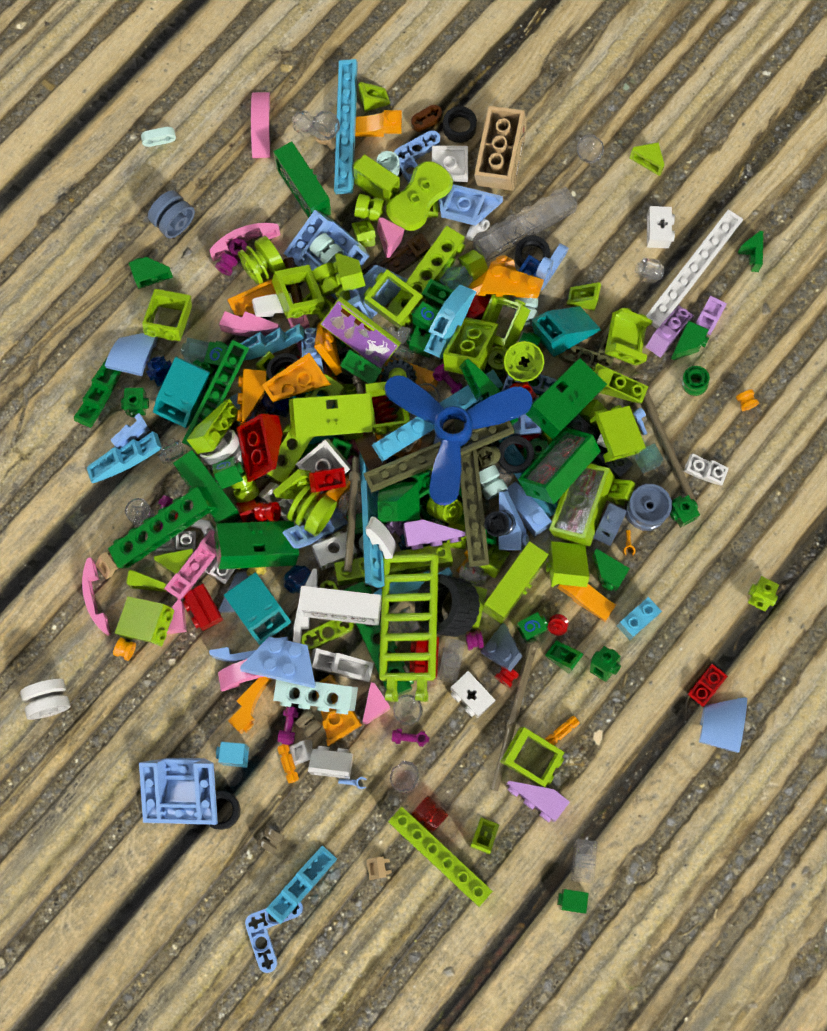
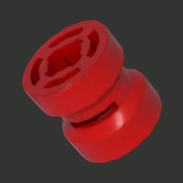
[254,502,281,522]

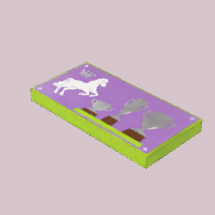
[320,296,401,368]

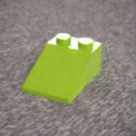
[443,317,498,374]

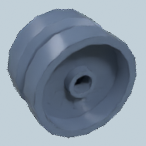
[148,190,195,239]
[625,484,672,531]

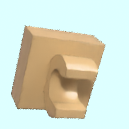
[95,552,118,579]
[367,857,392,880]

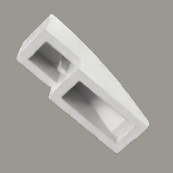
[310,648,374,682]

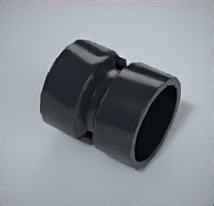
[484,510,516,537]

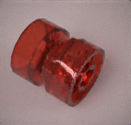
[411,795,449,834]

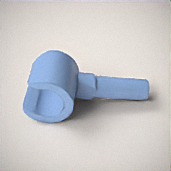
[633,408,648,435]
[338,777,367,789]

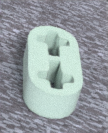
[141,127,176,147]

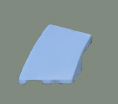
[105,333,158,376]
[699,697,747,753]

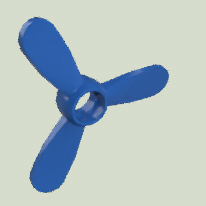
[385,376,532,506]

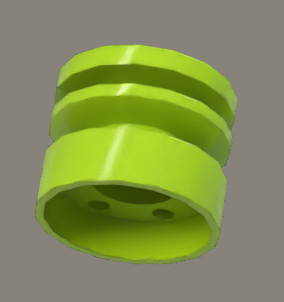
[238,235,285,285]
[504,341,544,382]
[287,484,337,537]

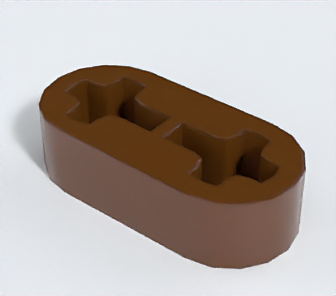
[411,105,442,132]

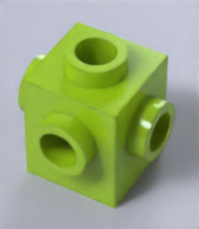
[748,576,779,612]

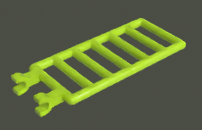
[379,553,439,702]

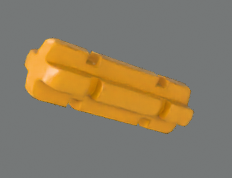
[545,716,580,745]
[277,744,299,783]

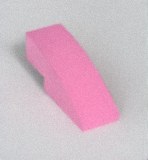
[219,311,280,337]

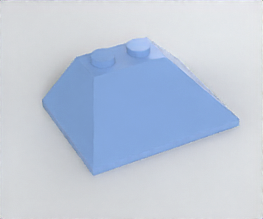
[283,210,369,300]
[139,758,218,825]

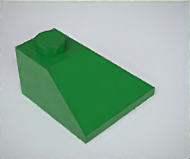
[377,482,420,523]

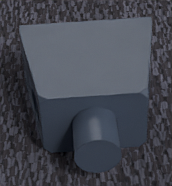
[593,503,627,546]

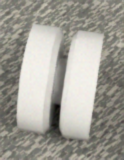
[200,429,244,474]
[20,679,71,720]

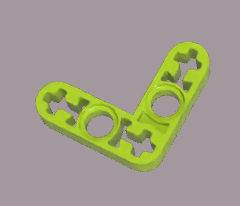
[301,580,354,650]

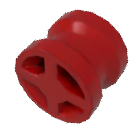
[494,666,519,688]

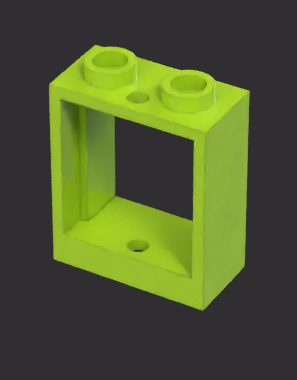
[353,154,400,206]
[272,265,325,319]
[364,269,423,329]
[142,289,192,341]
[481,294,531,350]
[365,381,410,435]
[500,727,565,787]

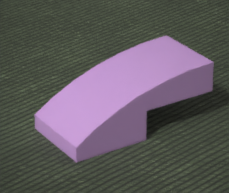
[696,296,727,336]

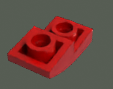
[688,664,728,707]

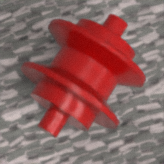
[548,614,569,636]

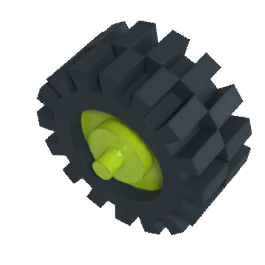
[381,360,417,383]

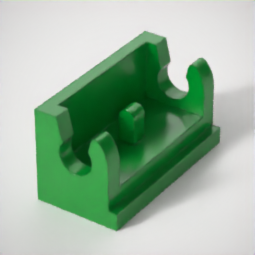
[340,350,383,384]

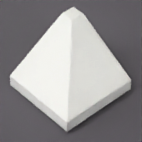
[289,739,312,765]

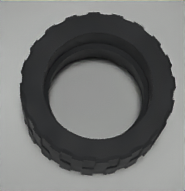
[415,574,480,637]

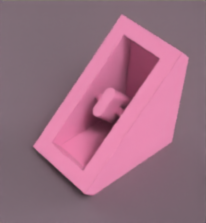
[377,218,405,258]
[167,599,187,634]
[363,682,390,724]

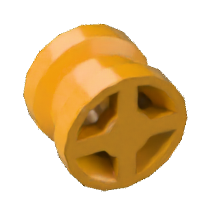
[736,389,759,411]
[113,637,136,661]

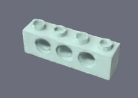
[273,680,358,715]

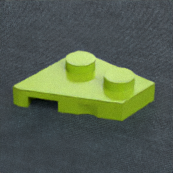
[273,469,311,500]

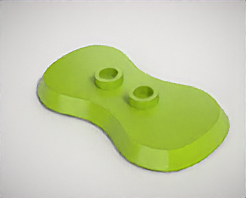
[386,161,453,231]

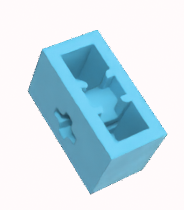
[617,597,662,640]
[216,742,249,768]

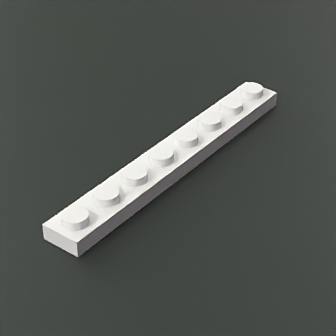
[646,209,743,329]

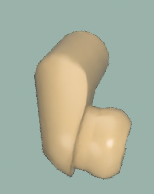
[314,132,336,153]

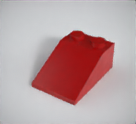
[237,413,283,482]

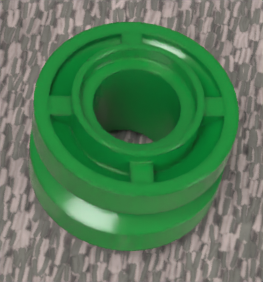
[682,366,710,396]

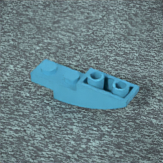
[424,285,477,359]

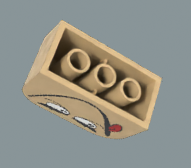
[474,106,526,191]

